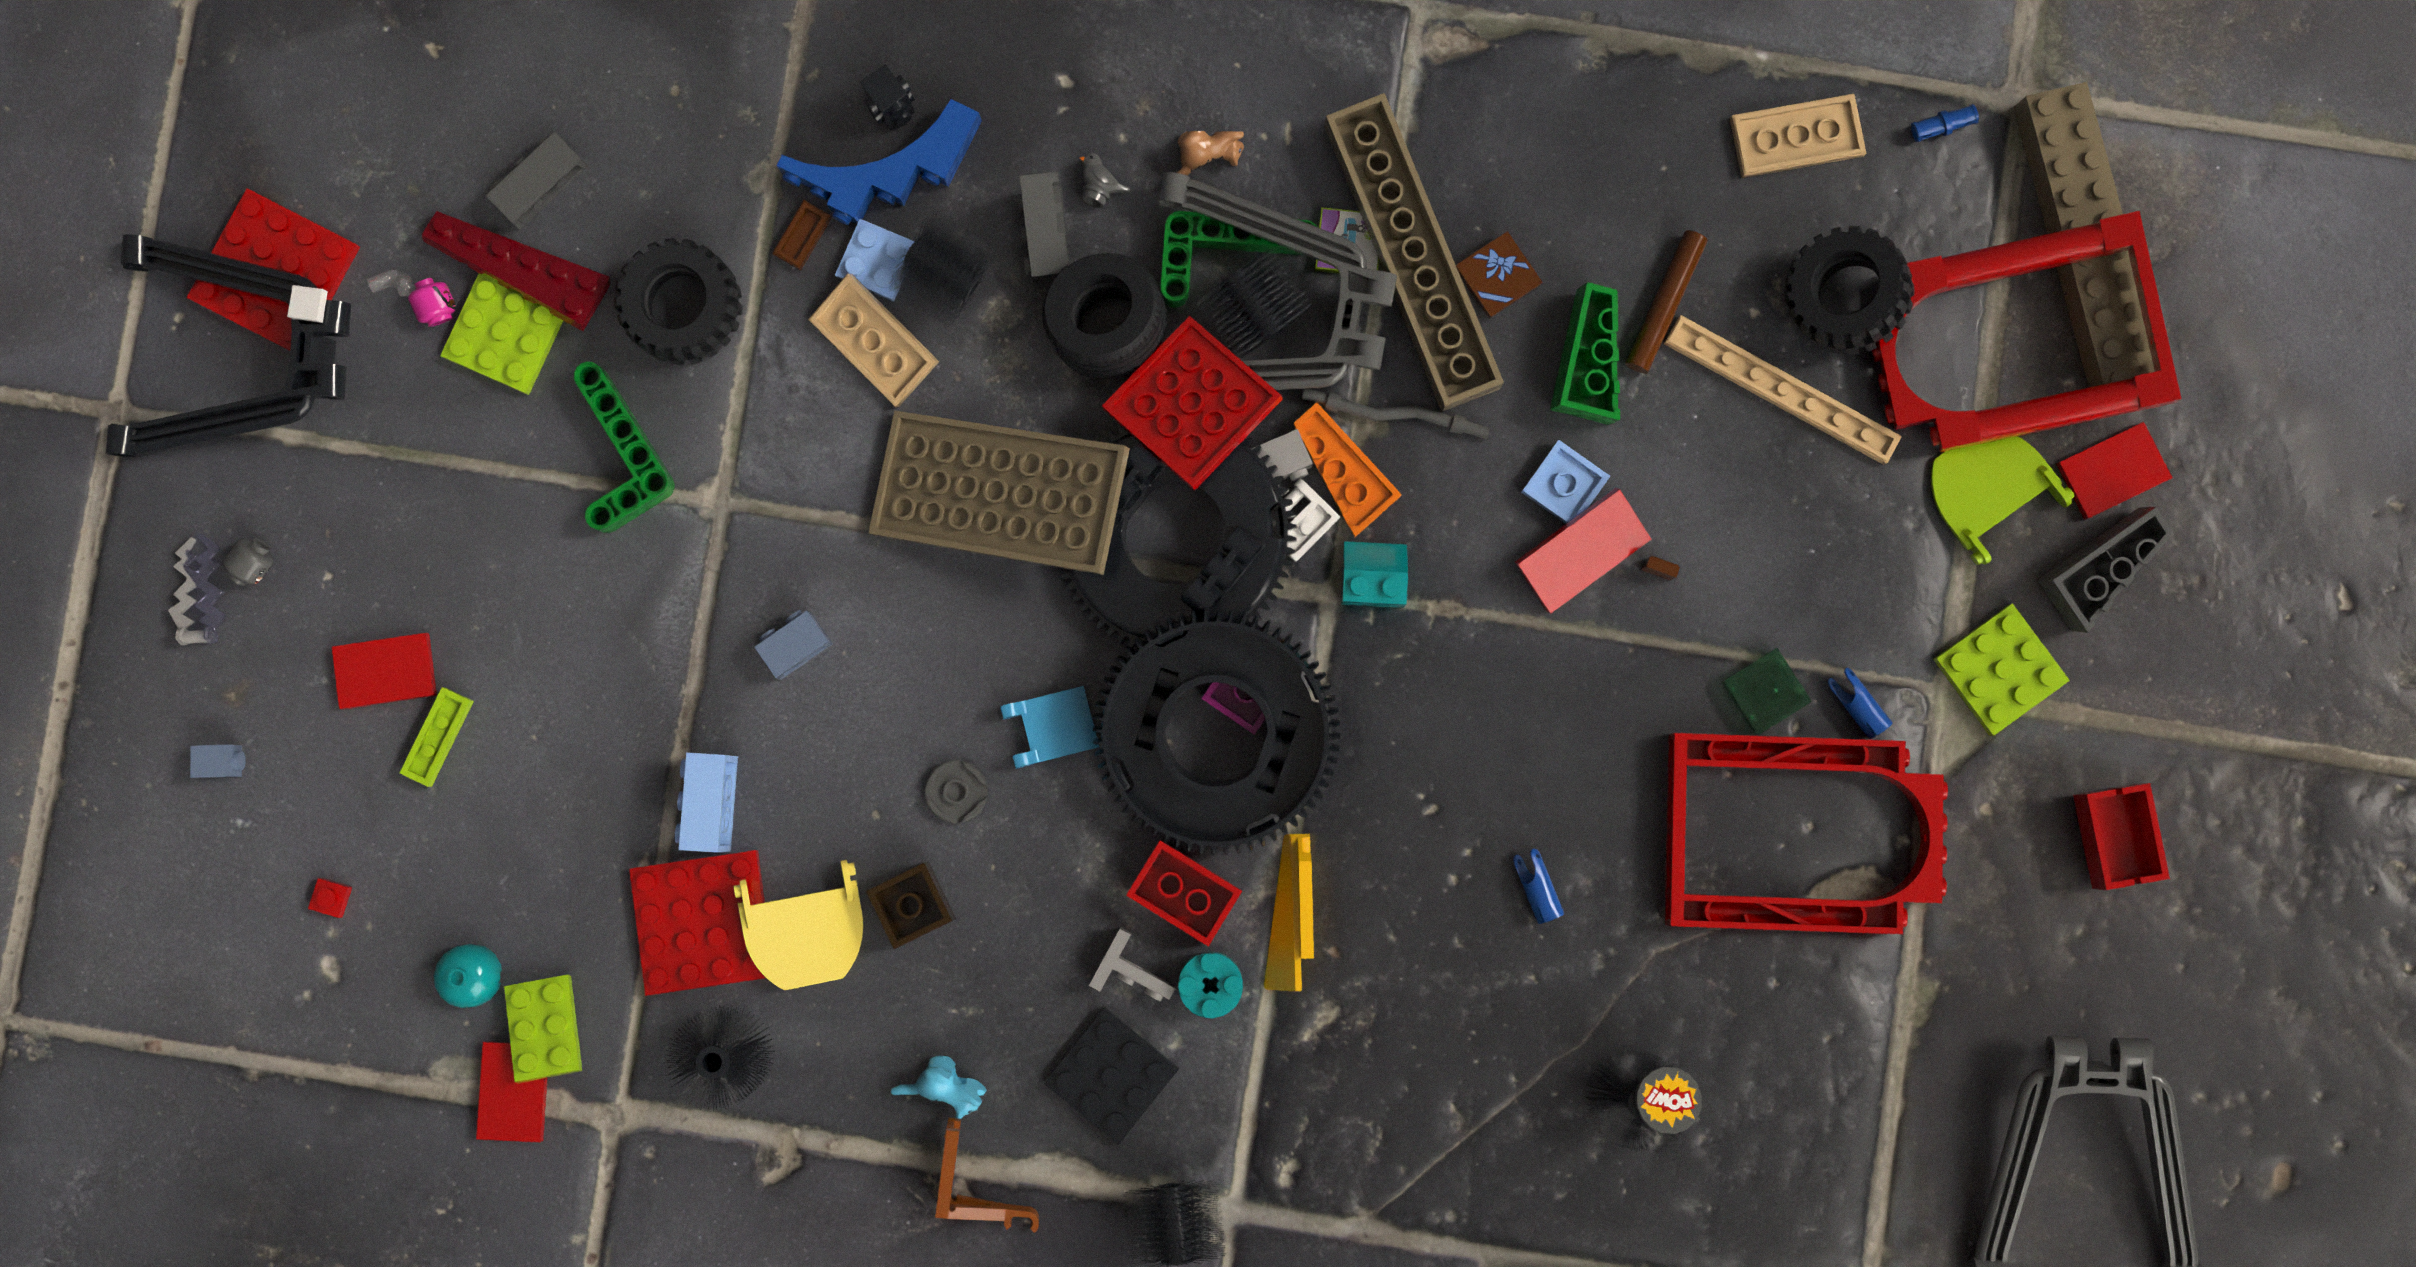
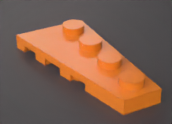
[1293,402,1402,538]

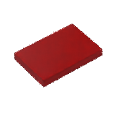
[2056,422,2173,520]
[332,633,437,710]
[476,1041,548,1142]

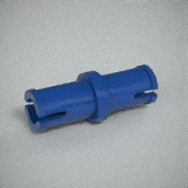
[1911,104,1979,142]

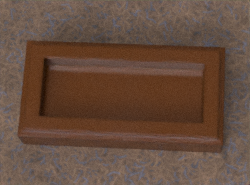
[772,200,832,271]

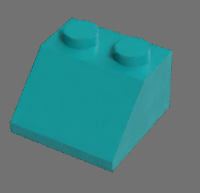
[1341,541,1408,608]

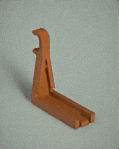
[935,1117,1039,1233]

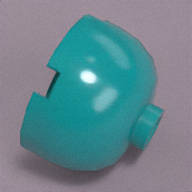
[433,944,502,1008]

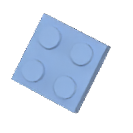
[835,219,914,302]
[1521,440,1610,524]

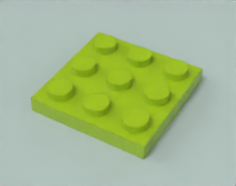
[440,273,563,395]
[1933,603,2070,736]

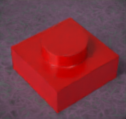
[308,878,352,918]

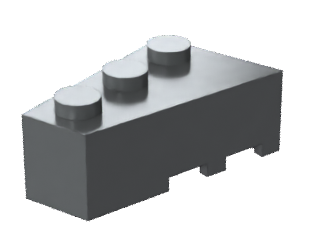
[1017,172,1069,283]

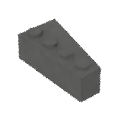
[2037,507,2173,633]

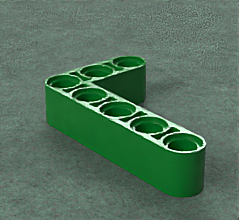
[1161,211,1317,308]
[574,362,675,533]

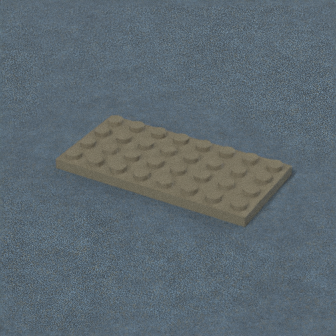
[868,410,1130,575]

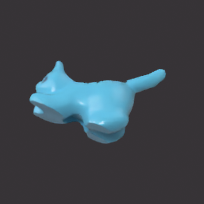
[891,1055,987,1119]

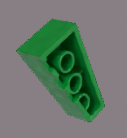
[1550,282,1620,425]

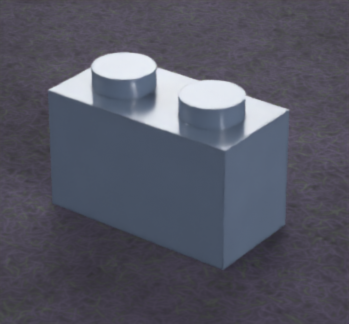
[755,610,833,680]

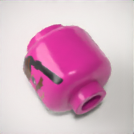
[408,278,456,327]

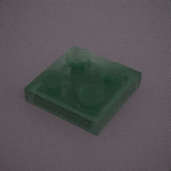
[1722,648,1812,736]

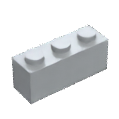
[1251,429,1313,487]

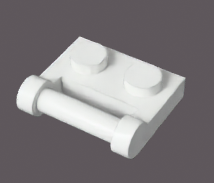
[1270,478,1340,563]

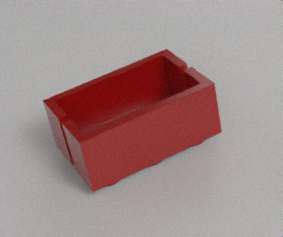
[2073,783,2170,890]

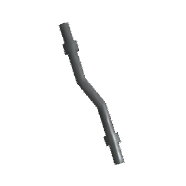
[1302,389,1490,439]

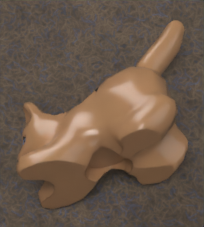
[1176,131,1244,176]

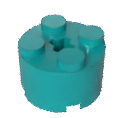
[1178,951,1243,1019]

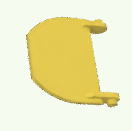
[734,860,863,990]

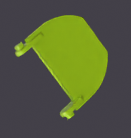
[1931,436,2074,565]

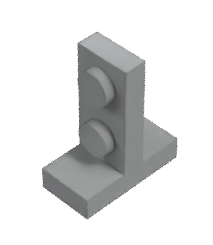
[1089,927,1176,1001]

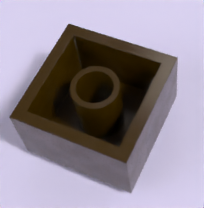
[866,862,956,949]

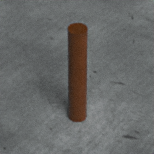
[1625,230,1708,374]

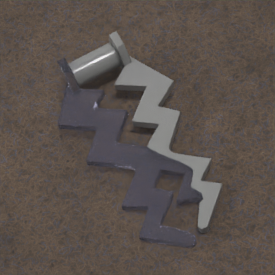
[168,534,228,645]

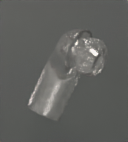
[367,269,415,297]

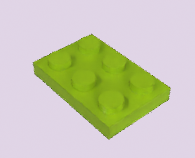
[504,974,582,1083]

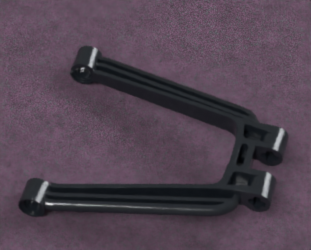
[106,234,351,457]

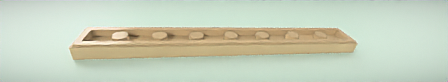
[1664,315,1902,465]

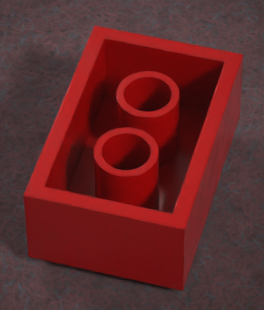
[1126,840,1242,947]

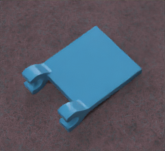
[1000,686,1099,769]

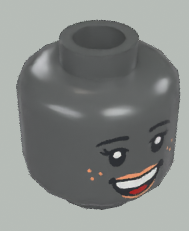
[223,538,273,586]

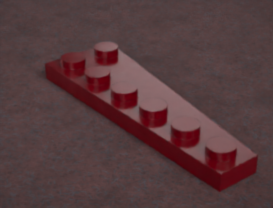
[422,211,611,331]

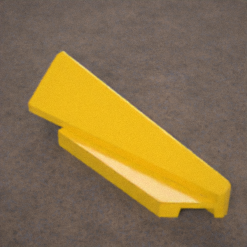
[1264,834,1314,991]

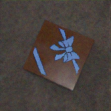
[1456,231,1543,319]

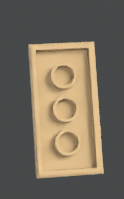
[1730,94,1867,178]
[808,274,939,407]

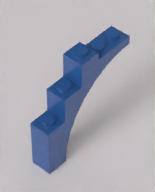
[776,99,982,225]

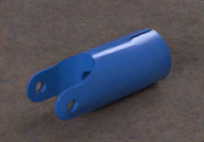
[1828,668,1893,740]
[1513,849,1564,924]

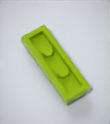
[400,687,474,787]

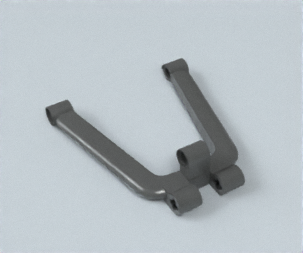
[1127,172,1397,390]
[1967,1036,2202,1267]

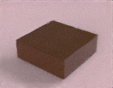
[1641,556,1680,581]

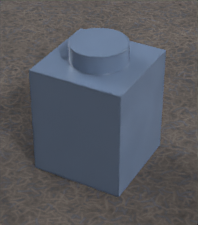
[190,744,246,778]

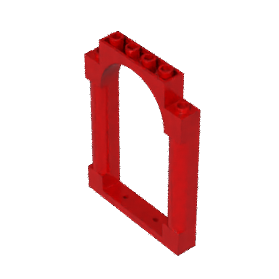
[1872,211,2182,452]
[1665,733,1948,934]

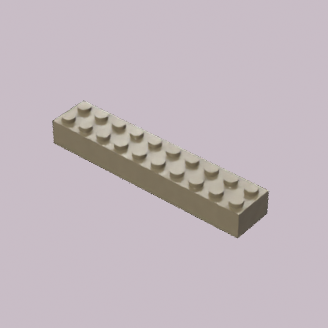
[2013,82,2155,387]
[1324,93,1504,412]

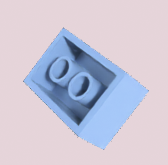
[675,753,738,853]

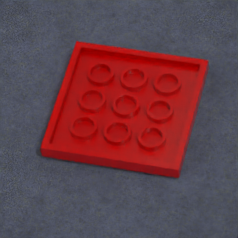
[186,188,360,351]
[1102,316,1283,491]
[629,850,766,996]

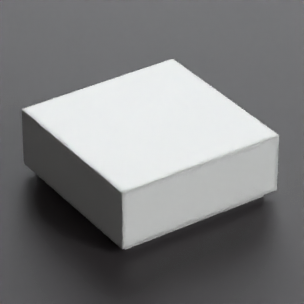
[287,285,328,323]

